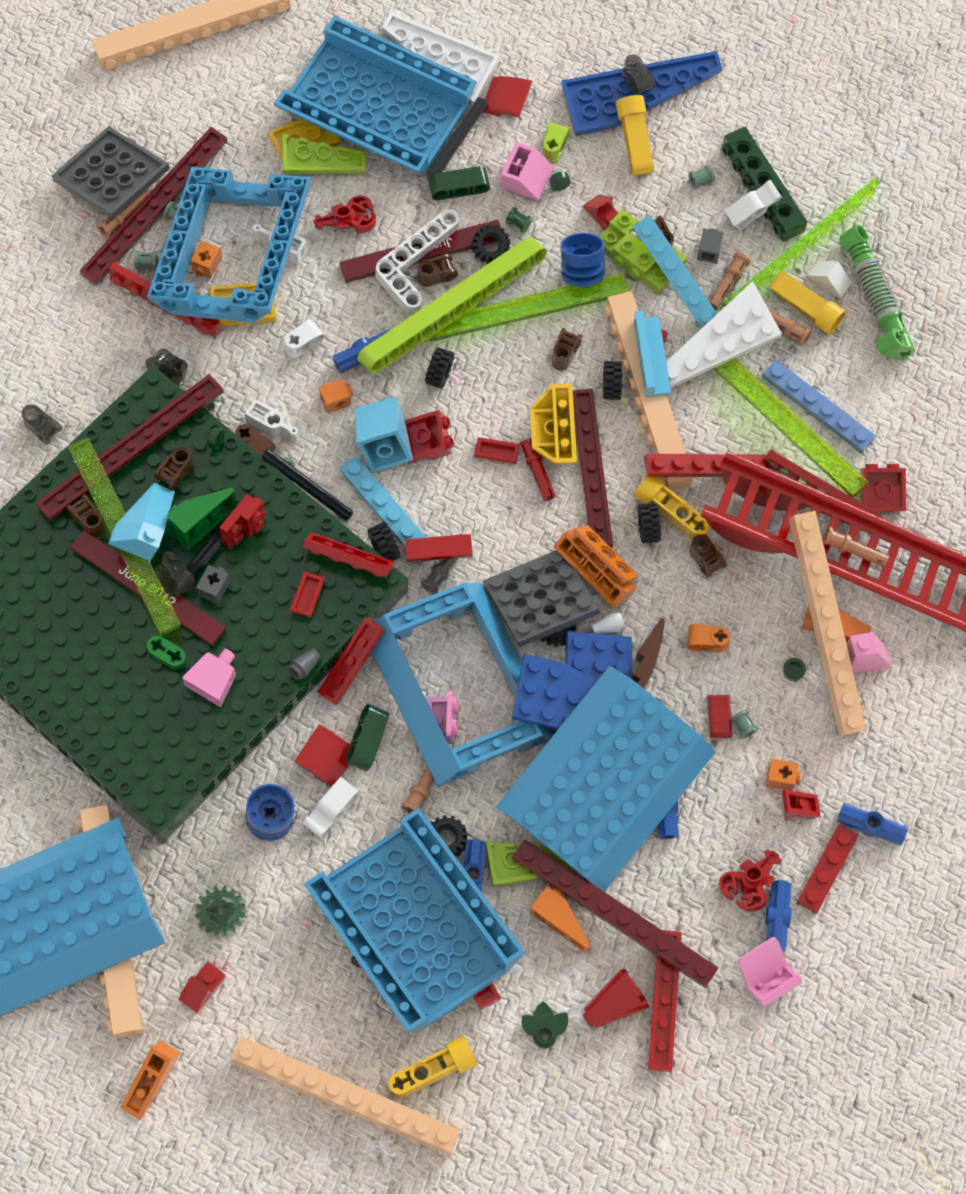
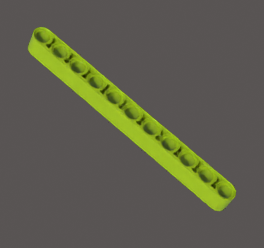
[357,237,547,374]

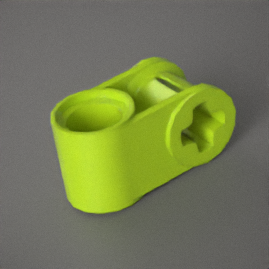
[542,122,570,163]

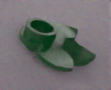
[521,1001,568,1049]

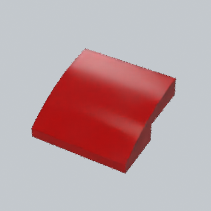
[483,76,532,118]
[295,724,350,787]

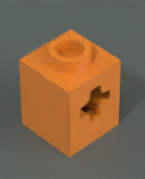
[190,241,222,278]
[319,378,353,414]
[766,759,801,791]

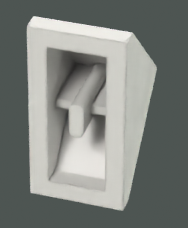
[806,261,852,299]

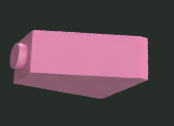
[847,632,891,674]

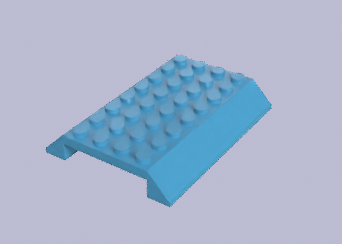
[274,16,477,174]
[496,666,716,892]
[304,808,525,1033]
[0,817,166,1016]

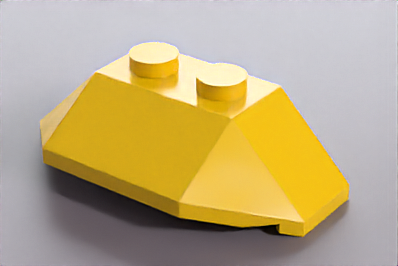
[530,384,577,464]

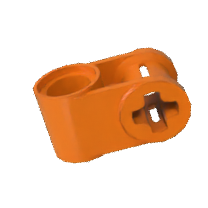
[687,624,731,652]

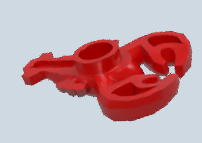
[314,195,376,234]
[719,849,782,912]

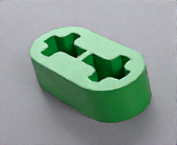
[147,636,187,670]

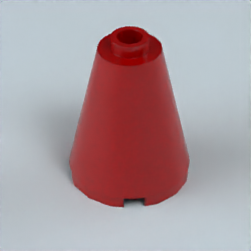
[583,967,650,1028]

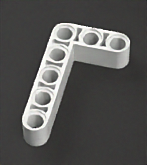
[375,209,459,315]

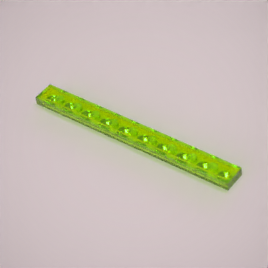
[722,177,881,307]
[427,273,630,343]
[713,359,869,498]
[68,437,181,636]

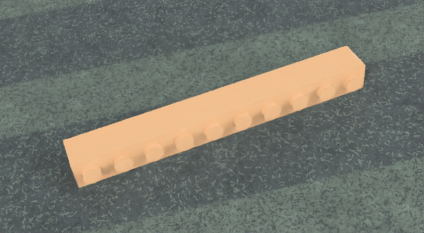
[92,0,291,70]
[604,291,693,490]
[789,511,866,736]
[77,805,144,1039]
[231,1036,460,1157]

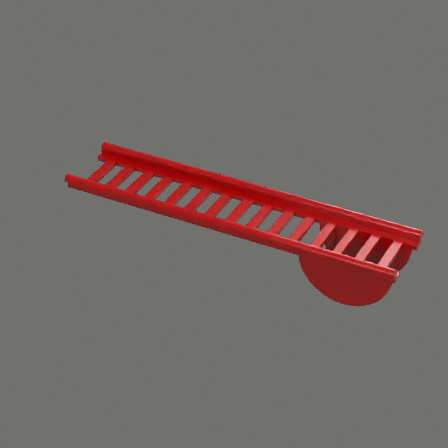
[700,451,966,632]

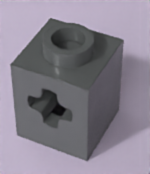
[697,228,724,264]
[196,565,230,604]

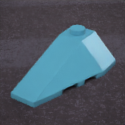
[108,483,175,561]

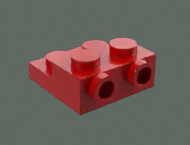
[405,410,454,463]
[860,464,906,512]
[220,494,266,549]

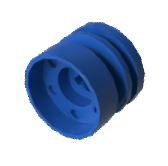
[560,233,605,287]
[245,783,295,841]

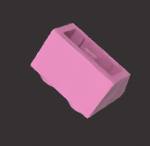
[500,142,554,201]

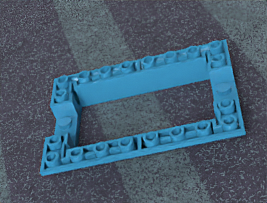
[147,167,311,323]
[371,583,557,787]

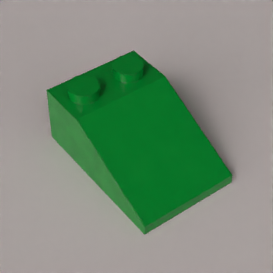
[166,488,237,551]

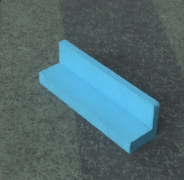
[634,310,671,397]

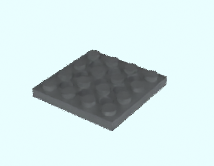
[52,126,170,219]
[483,550,600,647]

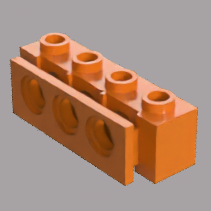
[553,525,639,608]

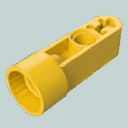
[616,95,654,176]
[768,270,846,335]
[633,477,710,539]
[389,1035,478,1098]

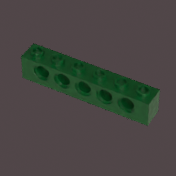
[722,126,808,242]

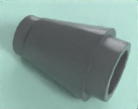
[287,648,321,680]

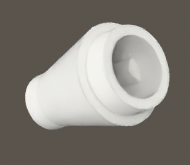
[592,612,626,634]

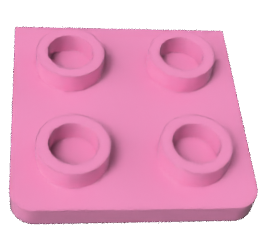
[428,691,459,744]
[737,937,802,1007]

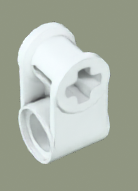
[285,319,325,358]

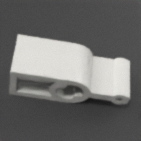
[724,180,782,231]
[253,224,307,265]
[245,399,300,444]
[303,777,359,838]

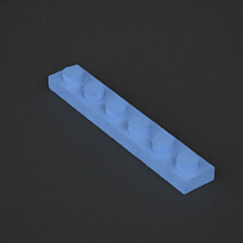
[762,360,876,454]

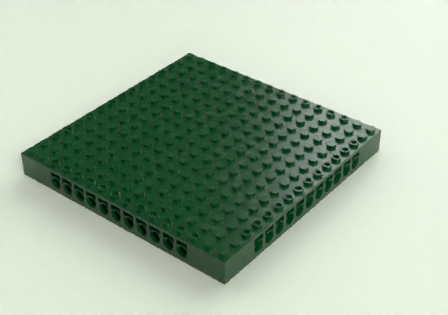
[0,365,408,844]

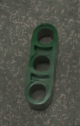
[428,166,490,200]
[345,703,389,772]

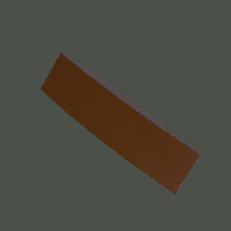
[632,618,665,690]

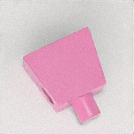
[183,649,236,707]

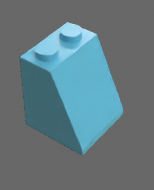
[355,396,413,473]

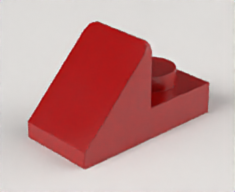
[583,194,618,231]
[782,790,820,821]
[179,961,226,1013]

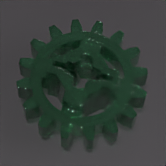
[195,886,246,937]

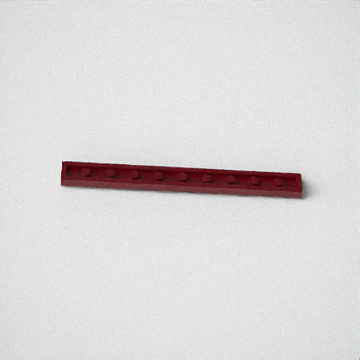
[80,127,227,285]
[36,374,224,522]
[511,839,719,988]

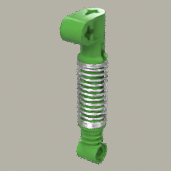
[840,224,916,360]

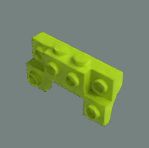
[599,209,688,295]

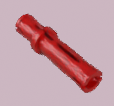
[520,438,556,501]

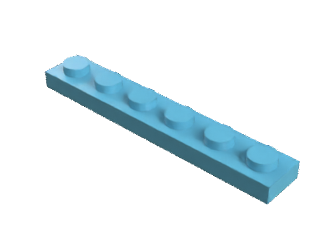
[633,215,717,329]
[339,456,426,565]

